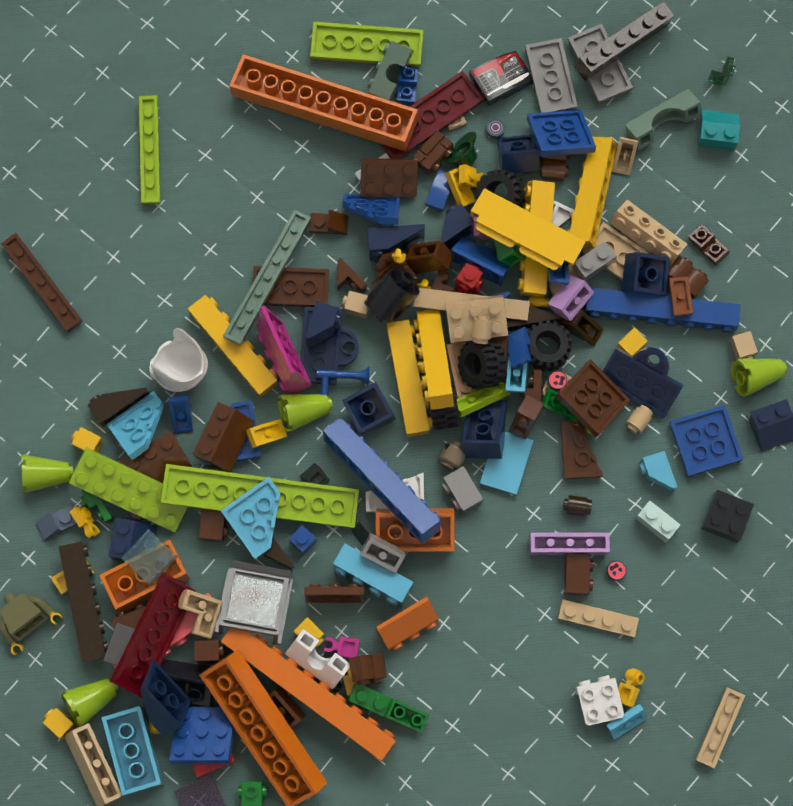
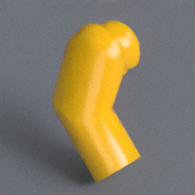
[528,297,551,308]

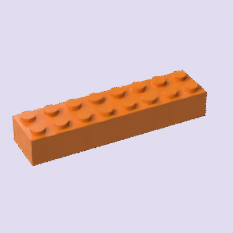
[200,649,327,806]

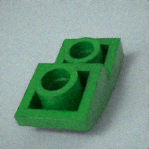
[542,389,579,422]
[81,490,114,524]

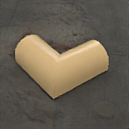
[178,589,223,639]

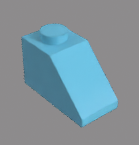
[505,356,529,393]
[639,451,677,491]

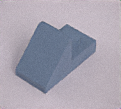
[36,505,77,540]

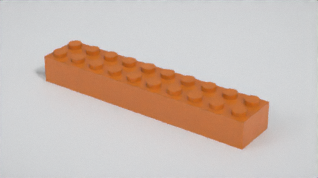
[229,54,418,152]
[221,628,396,761]

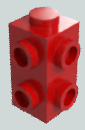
[455,263,483,295]

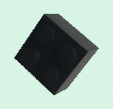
[701,490,754,543]

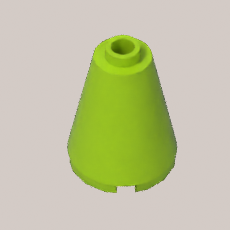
[731,359,787,397]
[278,394,333,432]
[21,455,73,493]
[60,678,118,727]

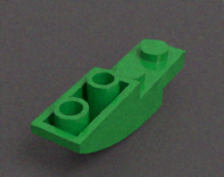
[347,682,429,733]

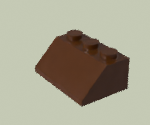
[193,402,255,472]

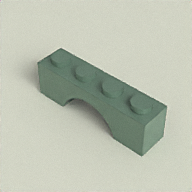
[625,89,702,150]

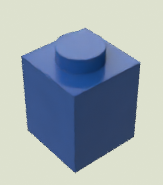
[289,525,317,555]

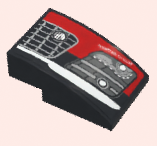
[469,51,533,106]

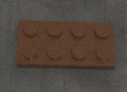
[253,266,329,307]

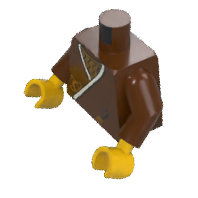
[371,247,431,289]

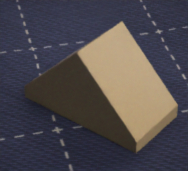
[612,137,638,176]

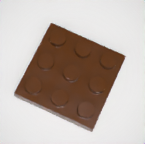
[555,359,630,437]

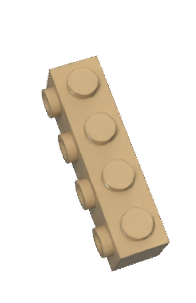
[609,200,688,267]
[65,723,122,806]

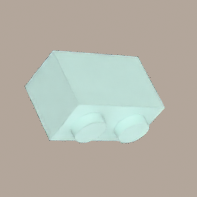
[635,501,680,543]

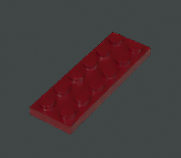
[379,71,484,158]
[109,573,196,698]

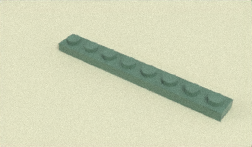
[223,209,311,347]

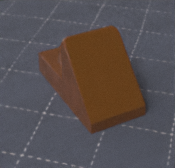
[309,210,348,235]
[337,258,367,294]
[431,269,455,292]
[518,370,542,401]

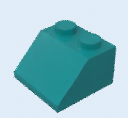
[698,110,740,151]

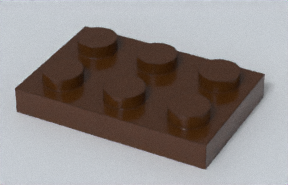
[360,158,418,197]
[304,584,365,603]

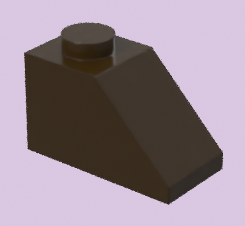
[558,310,603,346]

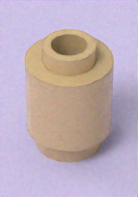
[471,314,493,344]
[626,405,653,434]

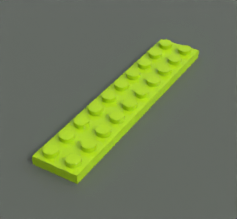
[161,464,359,529]

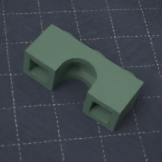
[368,40,414,101]

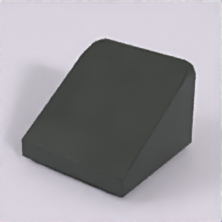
[301,463,330,485]
[352,520,374,545]

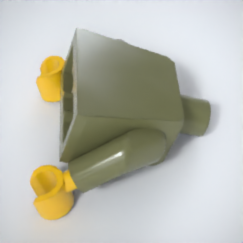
[0,593,63,655]

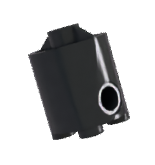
[364,268,420,323]

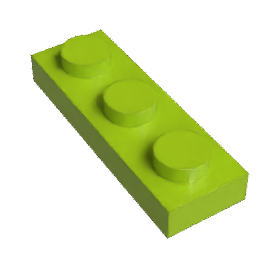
[457,382,510,417]

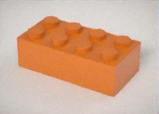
[376,508,454,552]

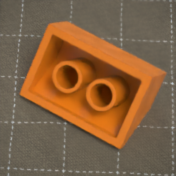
[376,597,439,651]

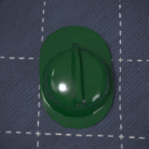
[447,132,478,168]

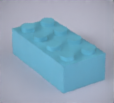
[333,543,413,607]
[101,706,164,796]

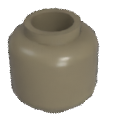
[439,441,466,471]

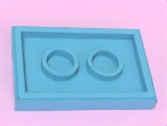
[480,432,534,495]

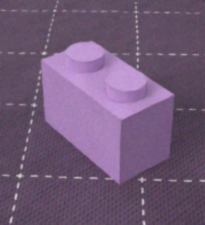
[547,275,594,321]

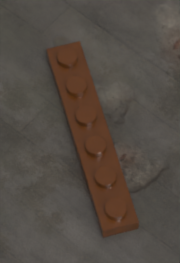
[1,233,83,333]

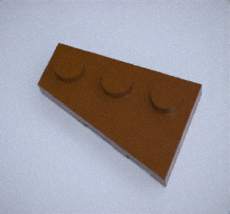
[560,421,603,479]

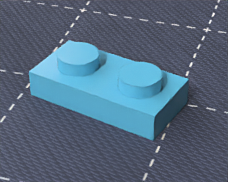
[606,704,647,740]

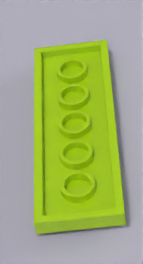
[310,22,424,67]
[69,447,187,532]

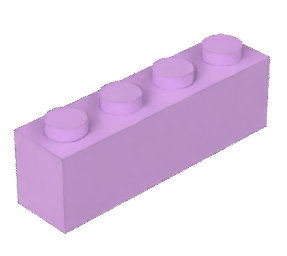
[529,533,610,555]

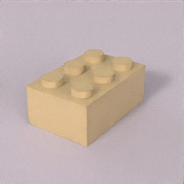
[446,295,508,343]

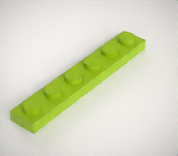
[139,95,161,205]

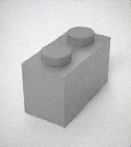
[572,242,616,281]
[442,466,483,514]
[361,533,405,573]

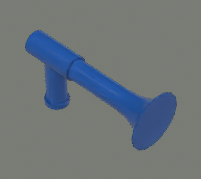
[315,366,370,395]

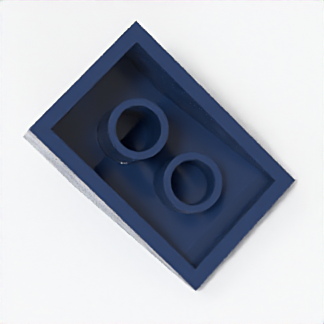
[367,224,425,263]
[461,400,507,459]
[140,660,191,736]

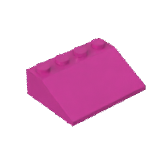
[256,306,312,394]

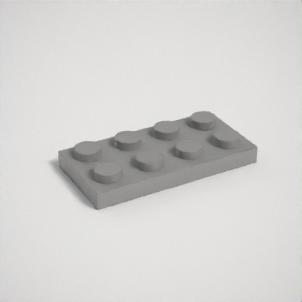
[568,24,633,104]
[525,38,578,113]

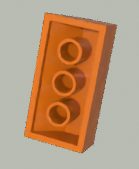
[99,540,190,613]

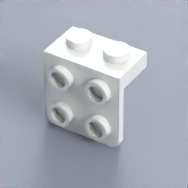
[574,675,624,725]

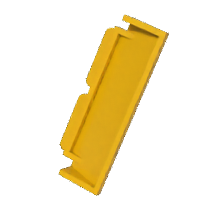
[470,188,586,270]

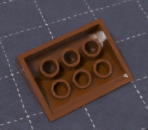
[119,431,192,522]

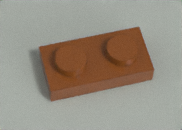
[668,276,693,317]

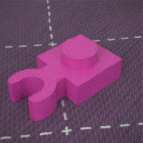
[324,636,360,658]

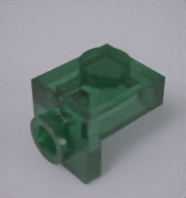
[708,56,736,85]

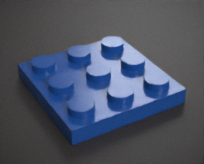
[527,110,596,157]
[669,405,743,477]
[169,707,235,764]

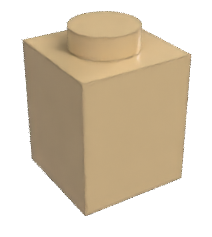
[342,291,370,319]
[729,331,758,359]

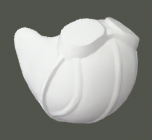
[149,328,208,392]

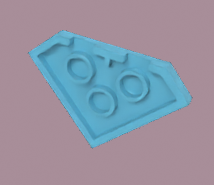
[107,391,164,460]
[221,477,280,559]

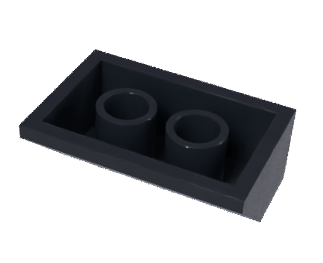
[160,659,215,707]

